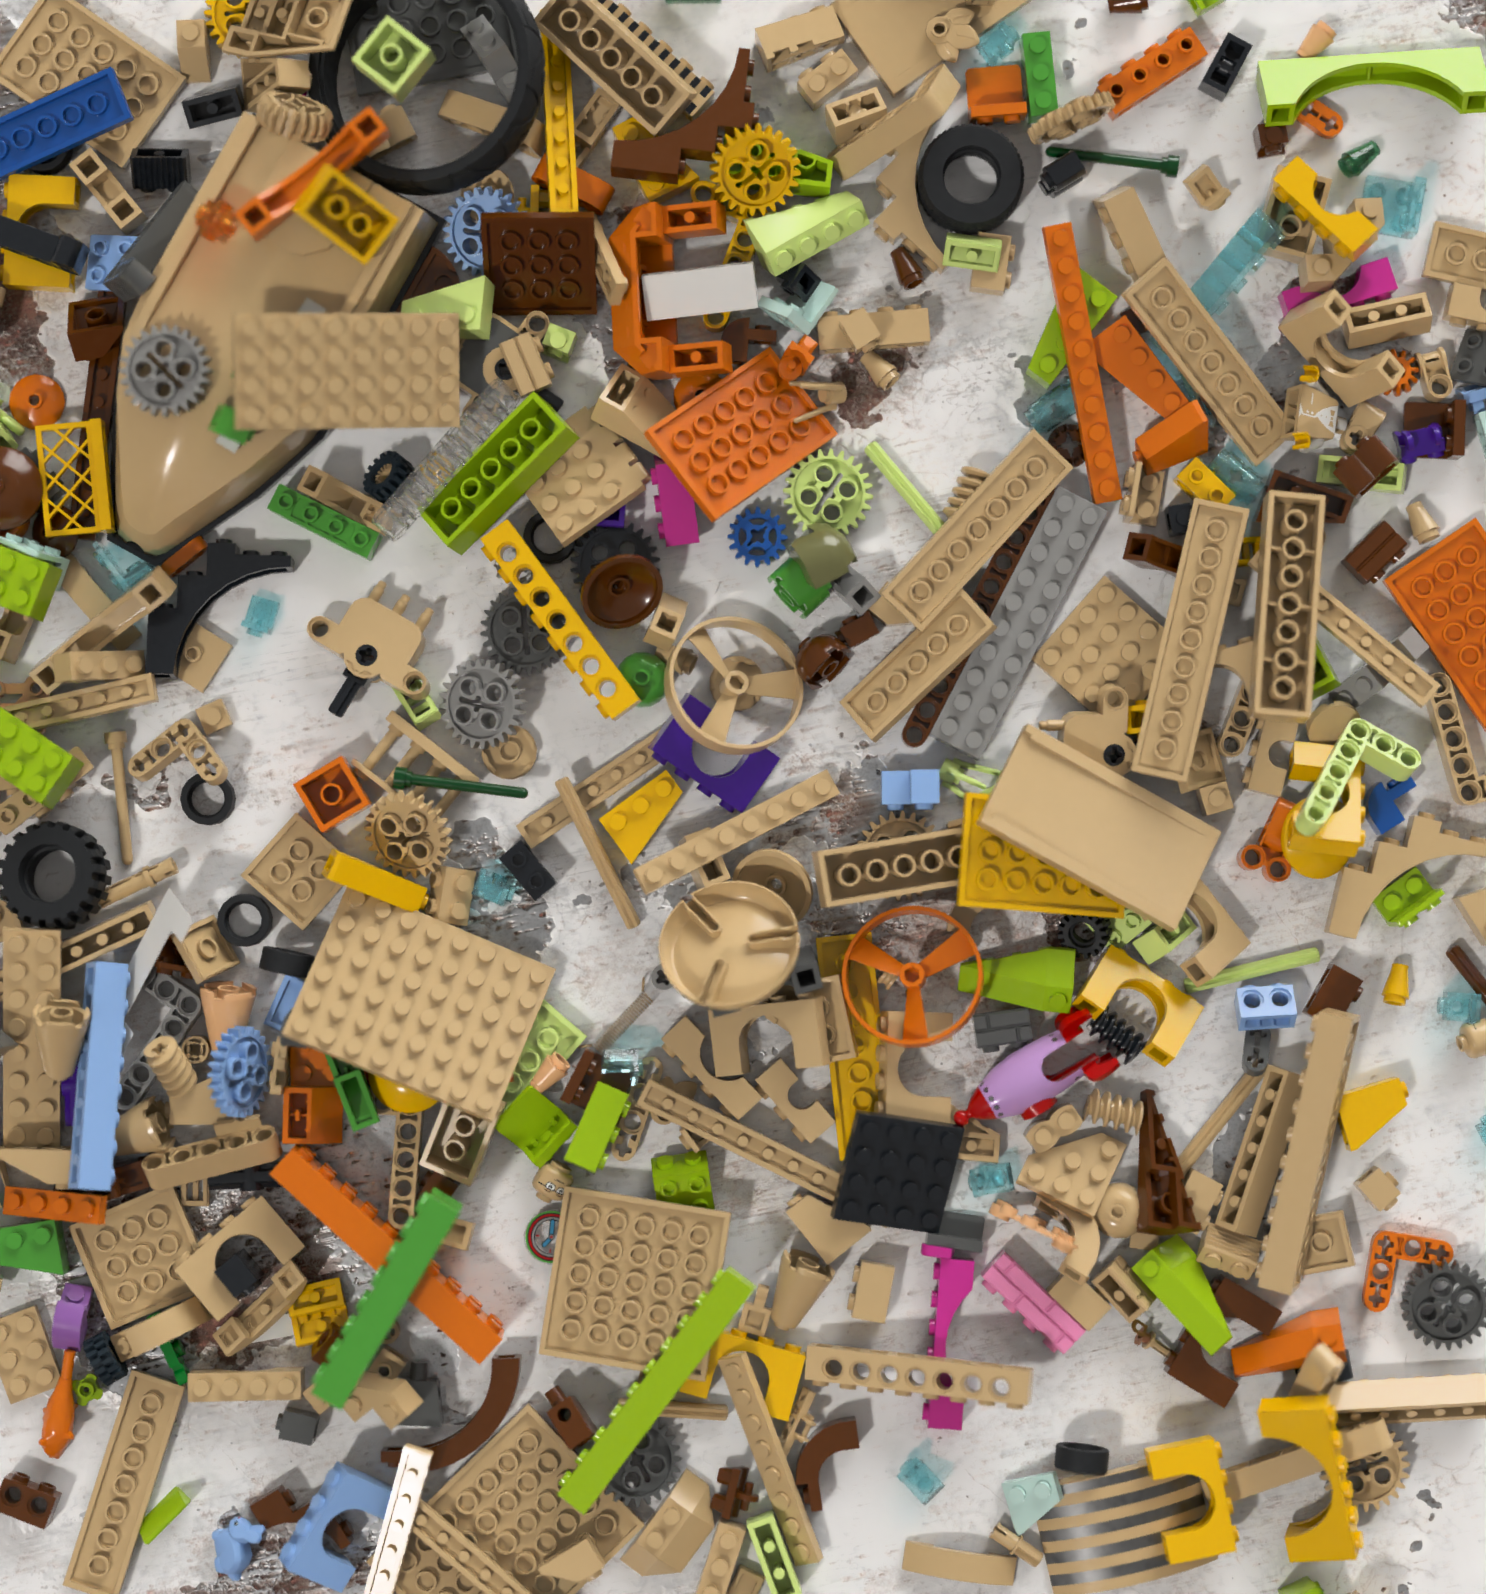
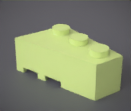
[401,275,495,340]

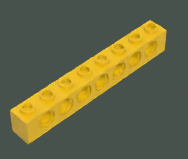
[480,519,642,721]

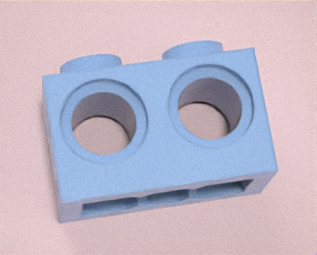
[1234,983,1297,1031]

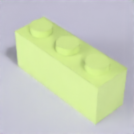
[746,1509,802,1594]

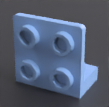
[85,234,153,298]

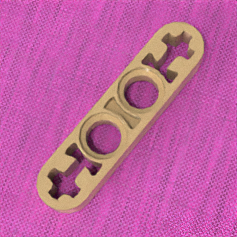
[611,1056,663,1161]

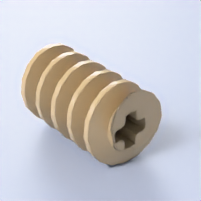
[943,466,989,519]
[143,1036,198,1099]
[1082,1088,1144,1135]

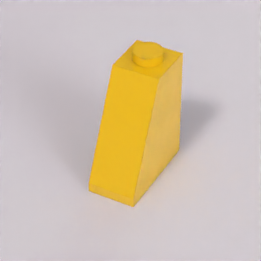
[1337,1077,1409,1151]

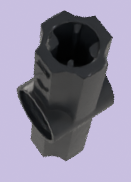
[207,1162,283,1191]

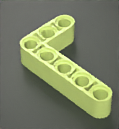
[1295,718,1421,836]

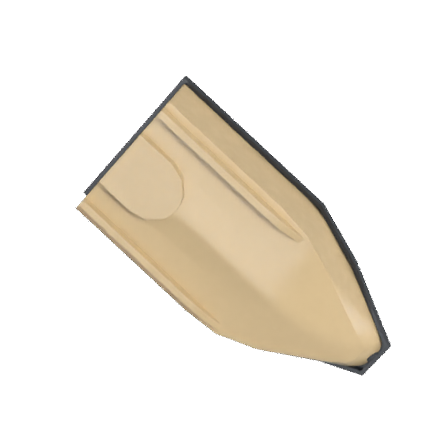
[107,111,447,567]

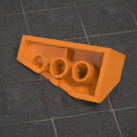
[1231,1307,1347,1378]

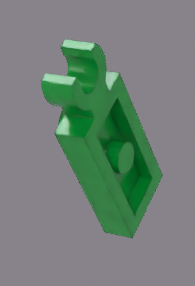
[146,1310,190,1386]

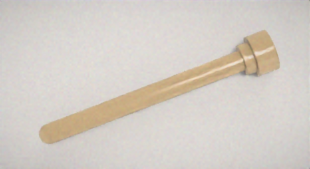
[104,731,133,865]

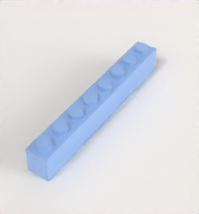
[68,961,131,1191]

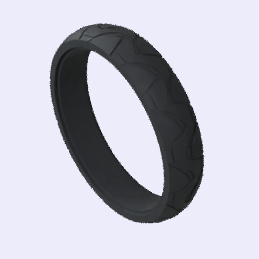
[308,0,545,196]

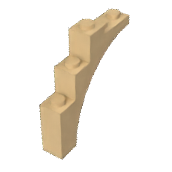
[873,121,949,275]
[1324,811,1486,939]

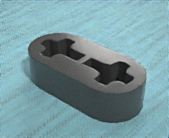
[1242,1029,1271,1077]

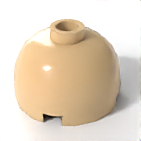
[1094,1182,1139,1238]

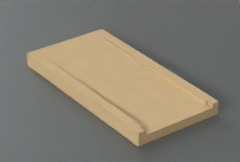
[830,0,1032,98]
[976,724,1221,932]

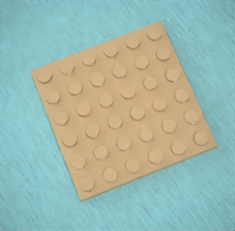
[539,1186,732,1382]

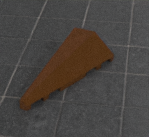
[1137,1089,1202,1236]

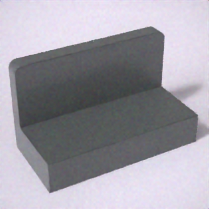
[925,1211,985,1253]

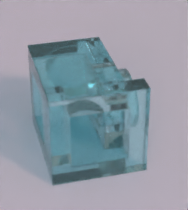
[975,21,1020,67]
[471,868,517,906]
[1437,992,1482,1022]

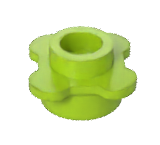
[73,1373,103,1406]

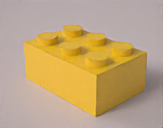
[291,163,400,266]

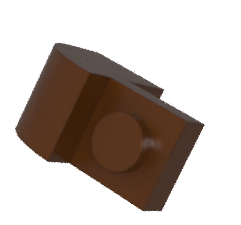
[721,317,777,366]
[86,1160,150,1201]

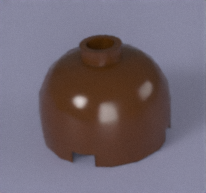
[796,634,851,690]

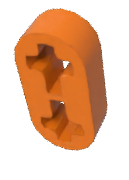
[1296,99,1343,139]
[160,536,208,578]

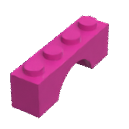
[1277,257,1398,318]

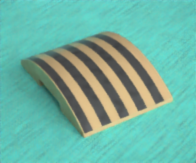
[1037,1459,1218,1594]

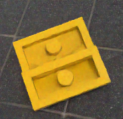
[288,1277,349,1348]

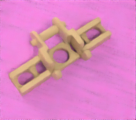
[779,1386,817,1458]

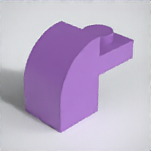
[52,1283,94,1352]

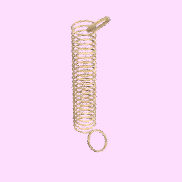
[578,977,653,1055]

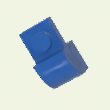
[1363,776,1417,835]

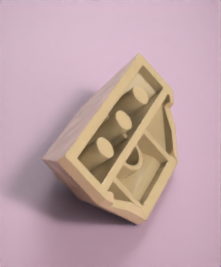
[620,1468,715,1576]

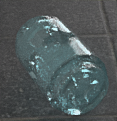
[1023,381,1076,434]
[1208,448,1266,506]

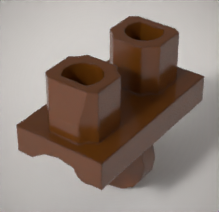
[710,1466,759,1520]

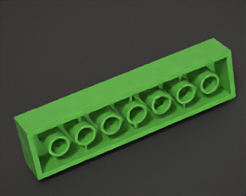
[311,1187,464,1411]

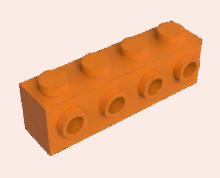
[1094,26,1208,121]

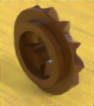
[1047,423,1085,468]

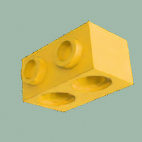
[1172,457,1236,504]

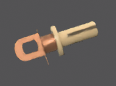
[1131,1319,1171,1357]

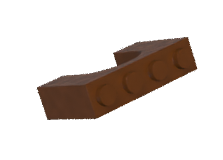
[1163,1274,1282,1409]

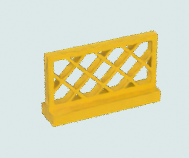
[35,418,116,538]

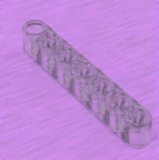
[372,378,520,541]

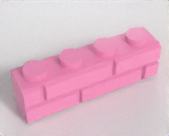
[980,1250,1086,1354]

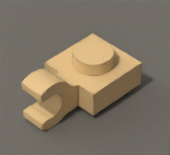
[737,1284,772,1337]

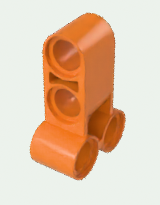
[1236,797,1296,883]

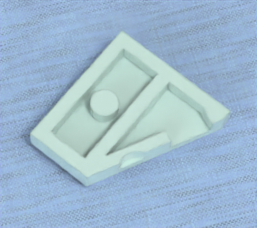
[1002,1470,1064,1536]

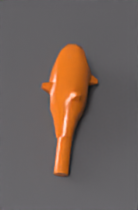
[39,1349,78,1459]

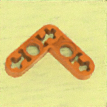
[1362,1230,1453,1312]

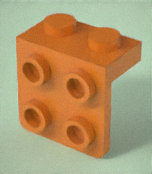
[965,65,1027,126]

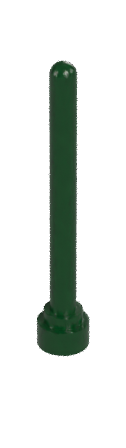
[1046,146,1180,178]
[393,766,528,799]

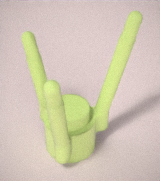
[939,757,1001,800]

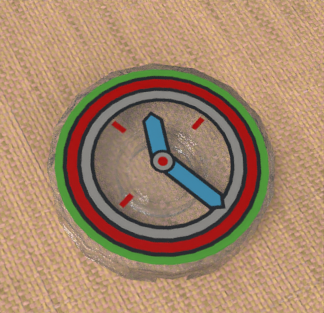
[524,1208,561,1265]

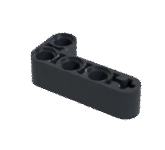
[0,215,90,276]

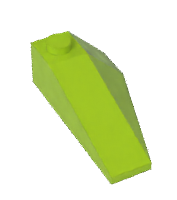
[1131,1234,1233,1356]

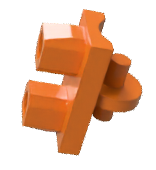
[777,334,818,381]

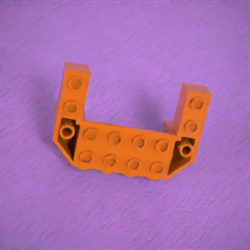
[608,200,733,380]

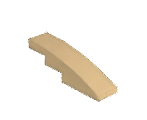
[536,87,621,190]

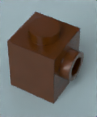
[417,1171,461,1200]

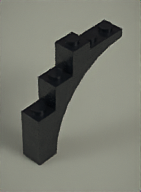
[145,539,295,679]

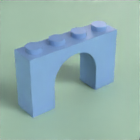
[278,1461,393,1593]

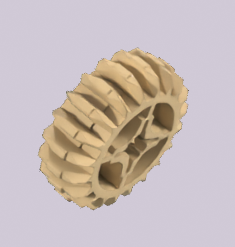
[256,90,333,143]

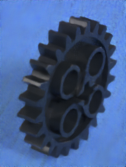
[570,522,660,594]

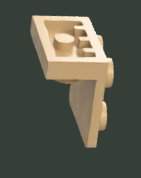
[1119,461,1165,528]

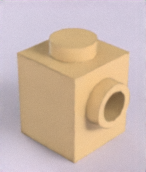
[1353,1165,1401,1211]

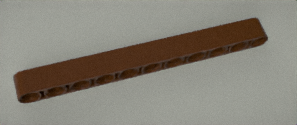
[901,487,1056,748]

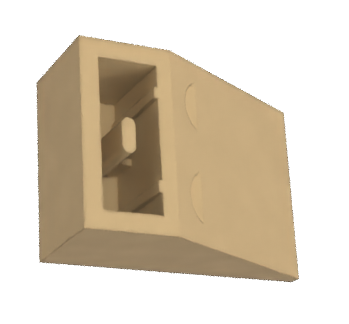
[590,363,676,458]

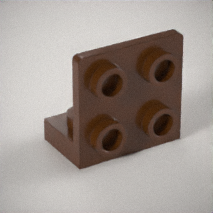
[1403,399,1466,460]
[560,1048,636,1110]

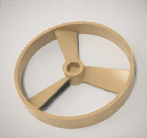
[664,616,804,755]

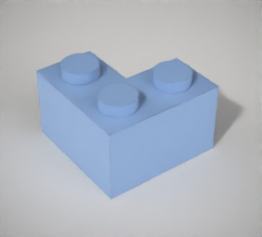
[880,769,940,811]

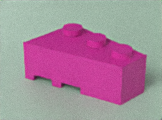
[650,455,700,547]

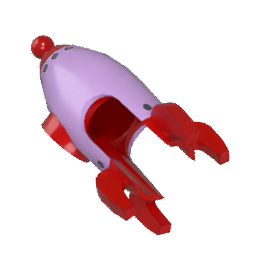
[953,1007,1121,1126]

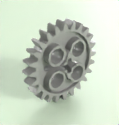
[118,324,213,418]
[438,659,527,749]

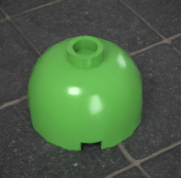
[618,652,666,707]

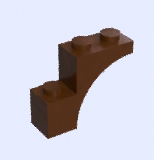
[1123,532,1183,577]
[249,1485,354,1550]

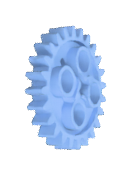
[442,186,527,276]
[207,1026,273,1118]

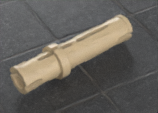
[99,857,179,908]

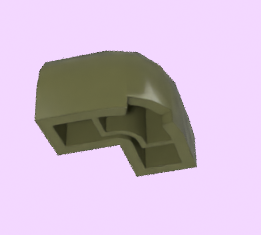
[786,523,858,589]

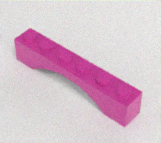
[922,1257,975,1430]

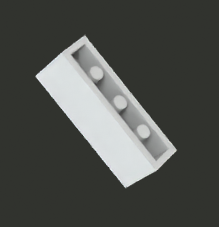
[641,261,758,321]

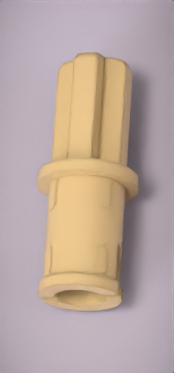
[989,1522,1043,1567]

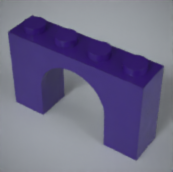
[648,693,781,813]

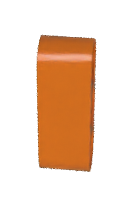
[531,153,615,215]

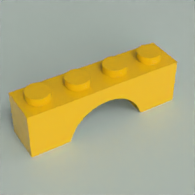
[1273,156,1378,262]

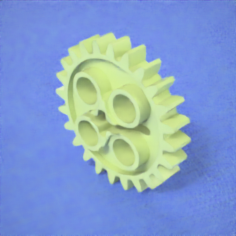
[783,448,873,536]

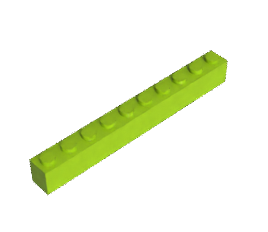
[557,1266,756,1515]

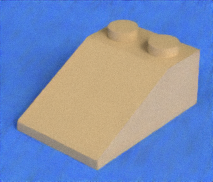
[0,1145,71,1189]

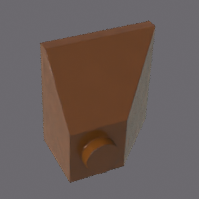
[67,295,125,362]

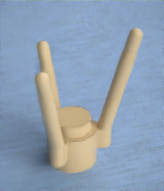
[789,381,847,423]

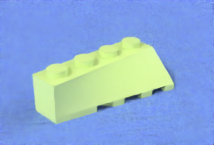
[743,191,870,277]

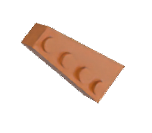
[1093,315,1190,419]

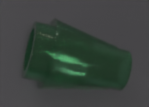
[1338,140,1380,178]

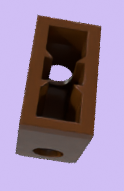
[544,1385,598,1450]

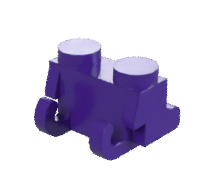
[1392,422,1445,464]

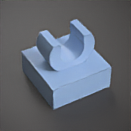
[1455,384,1486,415]

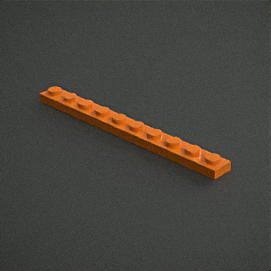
[1042,222,1122,505]

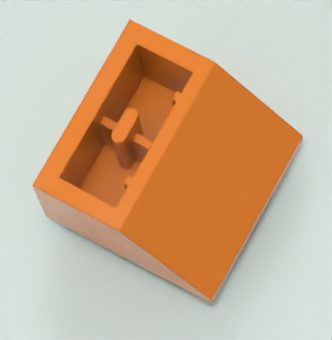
[282,1085,344,1144]

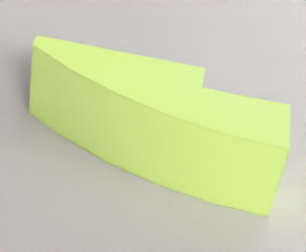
[1316,455,1407,495]

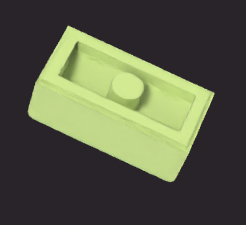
[942,232,1002,273]

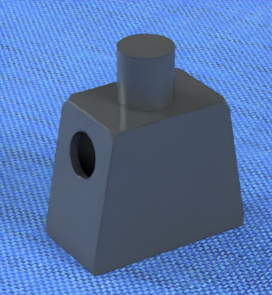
[398,1361,444,1427]

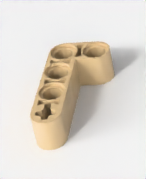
[437,89,546,159]
[1281,1343,1344,1441]

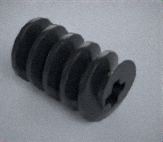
[1086,1005,1148,1065]

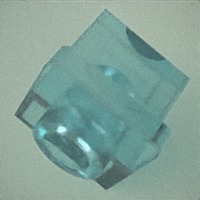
[601,1047,643,1086]
[968,1162,1015,1198]
[897,1457,945,1505]

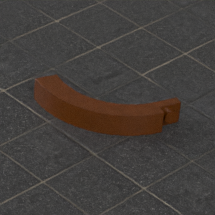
[381,1354,522,1471]

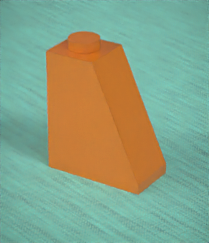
[1132,399,1208,476]

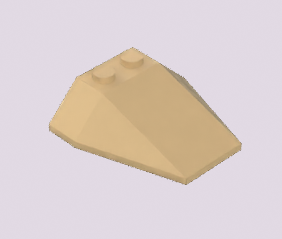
[222,0,353,58]

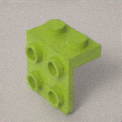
[495,1086,578,1169]
[651,1150,715,1209]

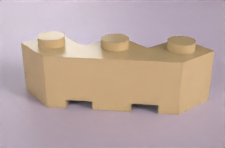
[1298,197,1385,293]
[302,1371,424,1430]

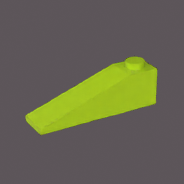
[957,946,1075,1014]

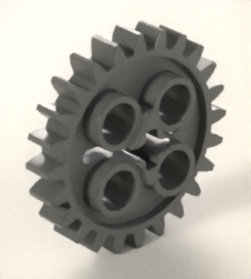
[480,587,566,676]
[1400,1259,1486,1350]
[604,1419,682,1507]

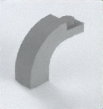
[800,530,881,616]

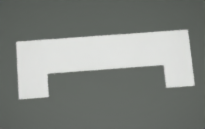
[121,887,194,1056]

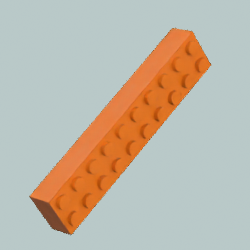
[269,1144,504,1365]

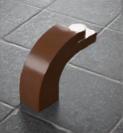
[796,1416,860,1512]

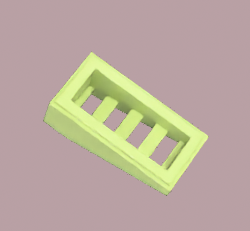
[392,680,442,731]

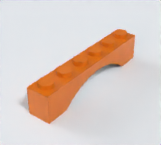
[234,106,391,242]

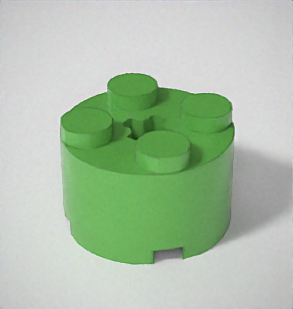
[767,558,832,619]

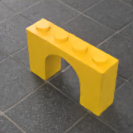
[0,174,81,293]
[1287,741,1365,857]
[1071,944,1204,1067]
[679,1328,806,1422]
[1143,1435,1239,1565]

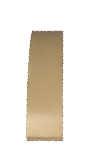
[61,553,142,651]
[212,1259,308,1357]
[902,1540,1017,1586]

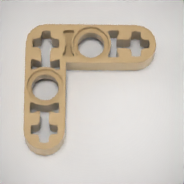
[128,719,228,786]

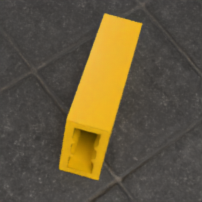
[321,848,429,912]

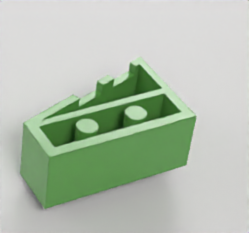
[0,1219,70,1275]

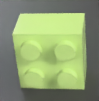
[351,16,437,103]

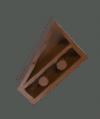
[1252,468,1354,523]

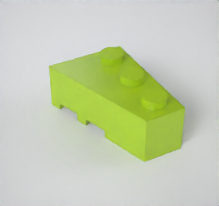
[564,1081,631,1174]

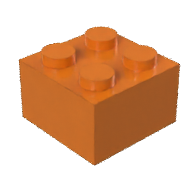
[293,756,373,833]

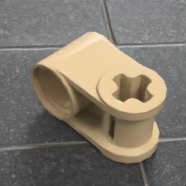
[1413,347,1453,403]
[1339,400,1387,455]

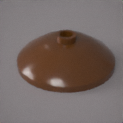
[0,446,44,531]
[581,554,663,629]

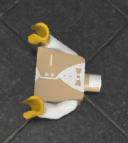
[1280,365,1347,453]

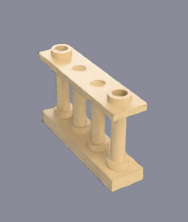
[351,710,482,824]

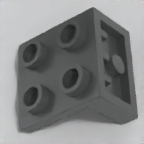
[1450,329,1486,386]

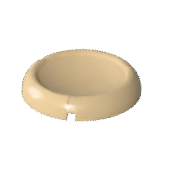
[659,881,800,1010]

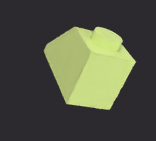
[1132,912,1197,965]

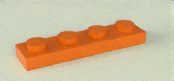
[3,1186,107,1225]

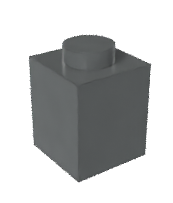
[275,1407,321,1446]

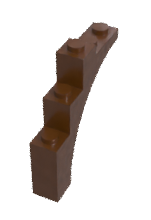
[610,48,759,185]

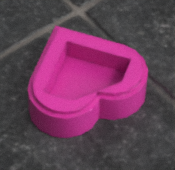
[920,1243,955,1260]

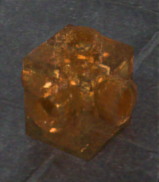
[194,199,239,244]

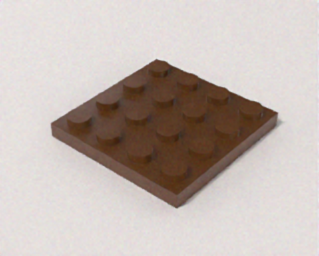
[480,211,597,316]

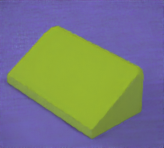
[139,1486,191,1545]

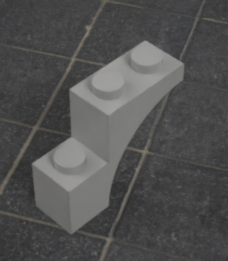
[460,14,542,105]
[1328,626,1429,708]

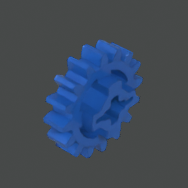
[727,507,788,568]

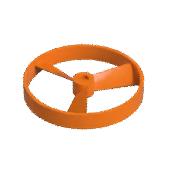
[842,906,984,1048]

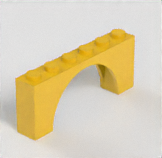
[1257,1394,1364,1563]

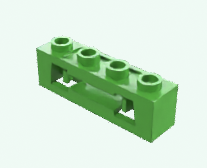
[267,483,383,562]

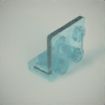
[1362,175,1427,239]
[92,541,156,592]

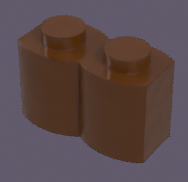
[1333,435,1400,499]

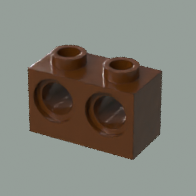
[0,1472,62,1530]

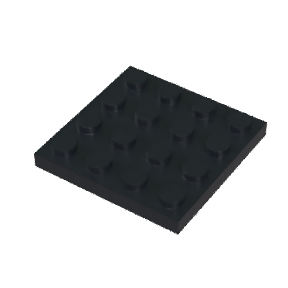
[830,1109,965,1234]

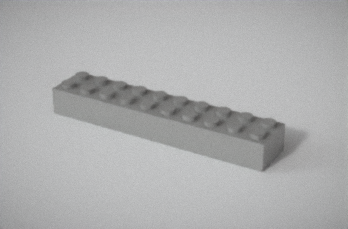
[929,485,1108,761]

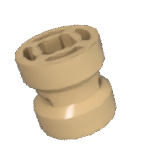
[181,1035,212,1064]

